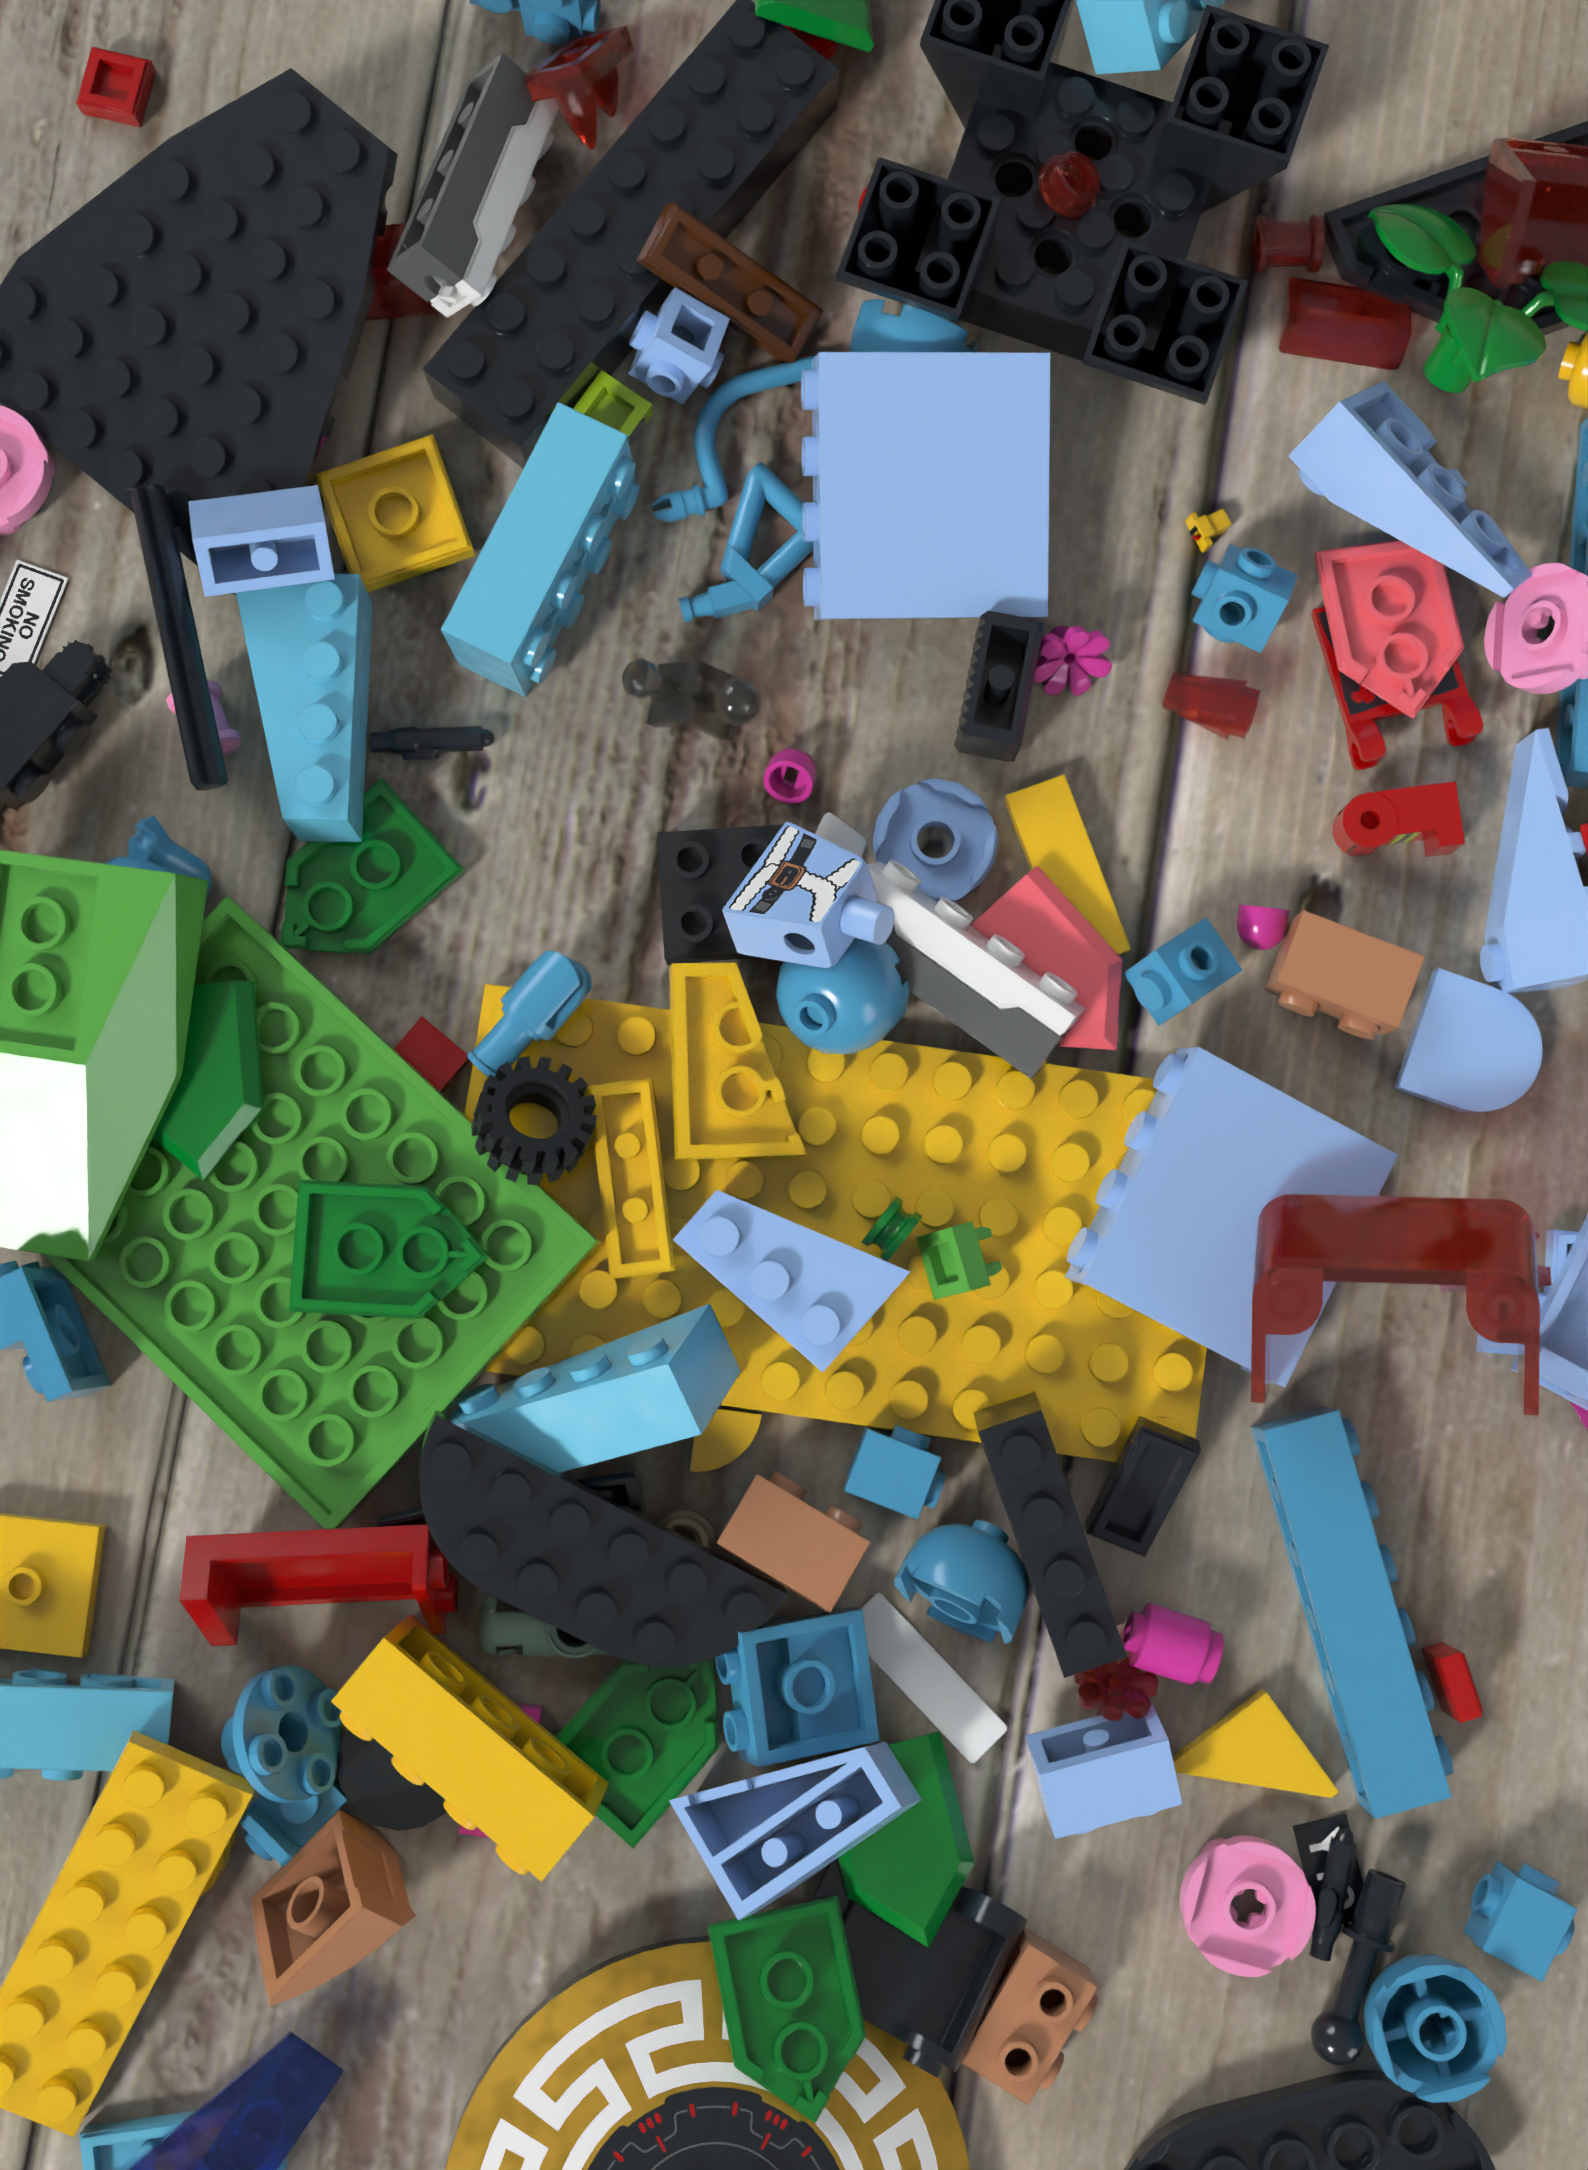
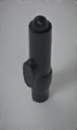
[370,726,495,760]
[1309,1828,1357,1961]

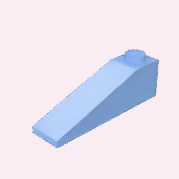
[1289,381,1533,598]
[1480,728,1588,995]

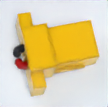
[1185,509,1232,553]

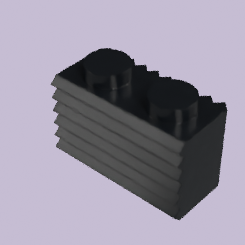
[954,611,1044,762]

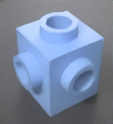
[628,287,730,404]

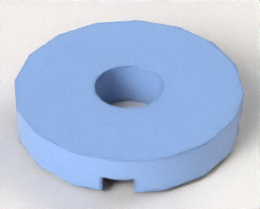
[872,778,998,902]

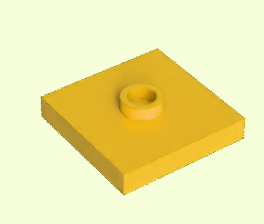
[315,434,476,593]
[0,1513,106,1658]

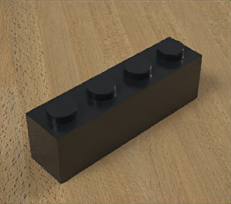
[973,1392,1127,1678]

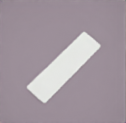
[861,1593,1007,1763]

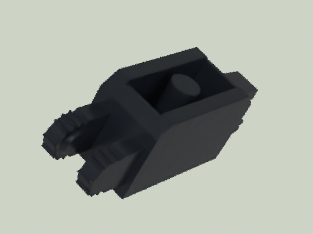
[0,640,112,811]

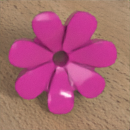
[1034,625,1112,696]

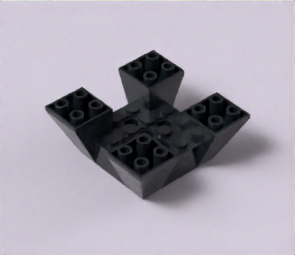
[836,0,1329,405]

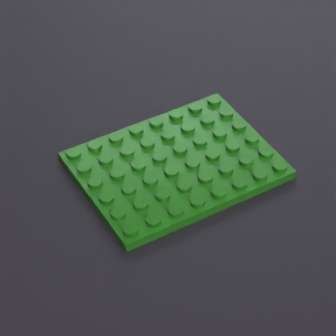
[43,896,601,1529]

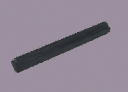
[131,484,228,791]

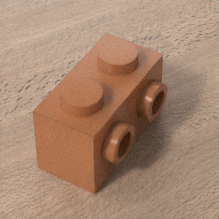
[1264,910,1425,1040]
[716,1471,870,1612]
[961,1927,1098,2105]

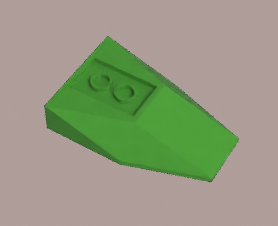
[0,850,208,1261]

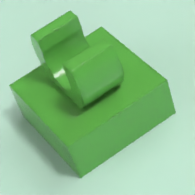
[916,1221,1002,1300]

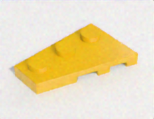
[669,963,807,1160]

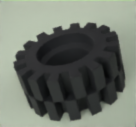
[471,1056,597,1185]

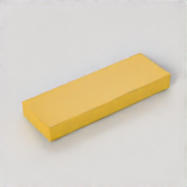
[1004,774,1131,956]
[588,1078,676,1279]

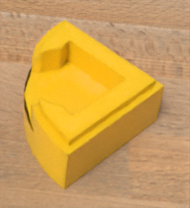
[690,1408,762,1472]

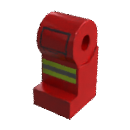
[1332,781,1465,857]

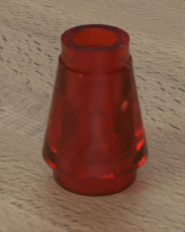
[1162,672,1261,741]

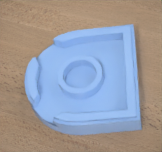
[1393,968,1543,1113]

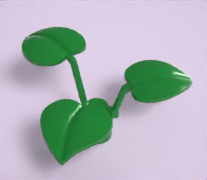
[1367,204,1588,393]

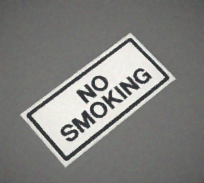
[0,560,69,677]

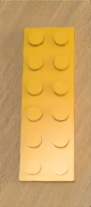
[0,1730,254,2137]

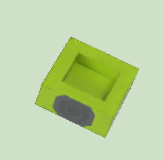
[573,370,654,446]

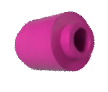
[1122,1602,1224,1686]

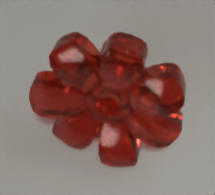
[1074,1657,1159,1721]

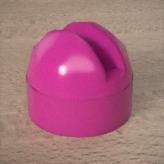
[763,747,817,804]
[1236,904,1290,950]

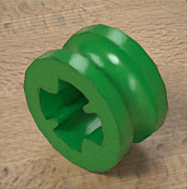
[861,1196,922,1261]

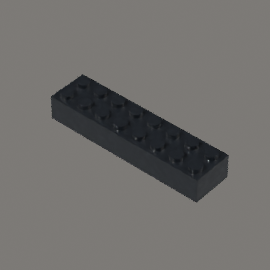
[423,0,839,469]

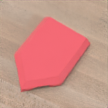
[1314,540,1464,719]
[970,866,1123,1050]

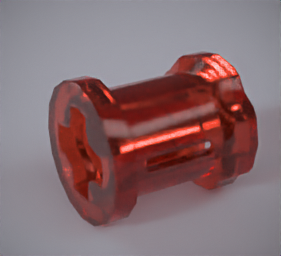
[1251,214,1325,273]

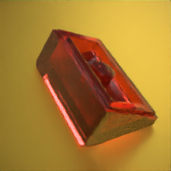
[1279,277,1412,370]

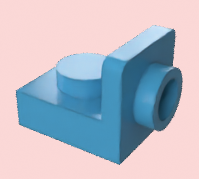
[239,1777,348,1867]

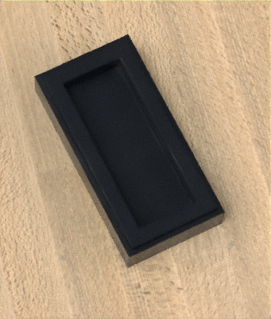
[1085,1416,1201,1557]

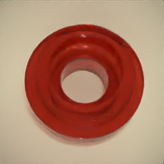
[1038,151,1100,218]

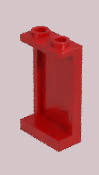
[179,1525,458,1646]

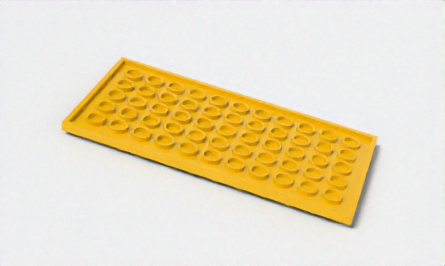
[465,984,1207,1473]

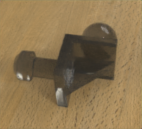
[622,658,761,741]

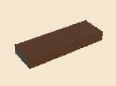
[636,202,824,363]

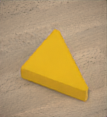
[1172,1689,1339,1798]

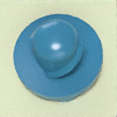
[221,1665,342,1803]

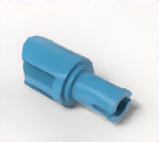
[467,951,592,1077]

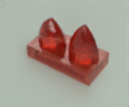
[524,25,634,150]

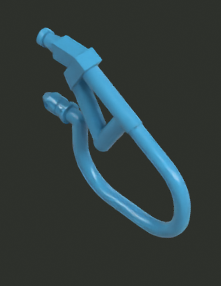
[652,355,816,623]

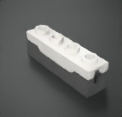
[387,53,560,318]
[868,860,1086,1079]

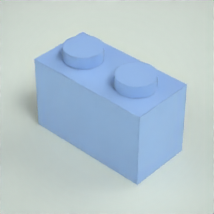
[188,485,335,597]
[1026,1701,1183,1839]

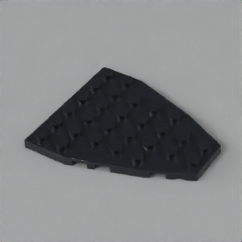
[0,68,398,595]

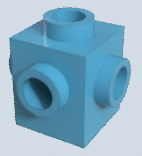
[1191,543,1298,653]

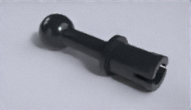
[1311,1869,1406,2065]

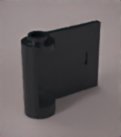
[810,1858,1027,2078]

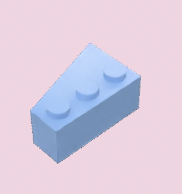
[673,1190,910,1372]
[669,1742,922,1921]

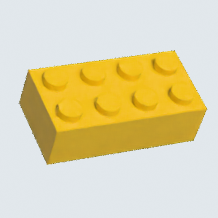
[331,1614,609,1882]

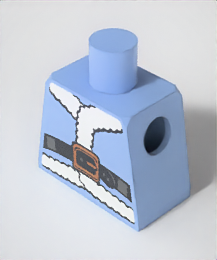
[722,822,894,968]

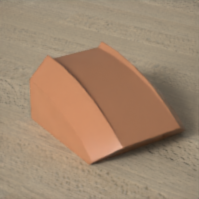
[251,1810,417,2006]

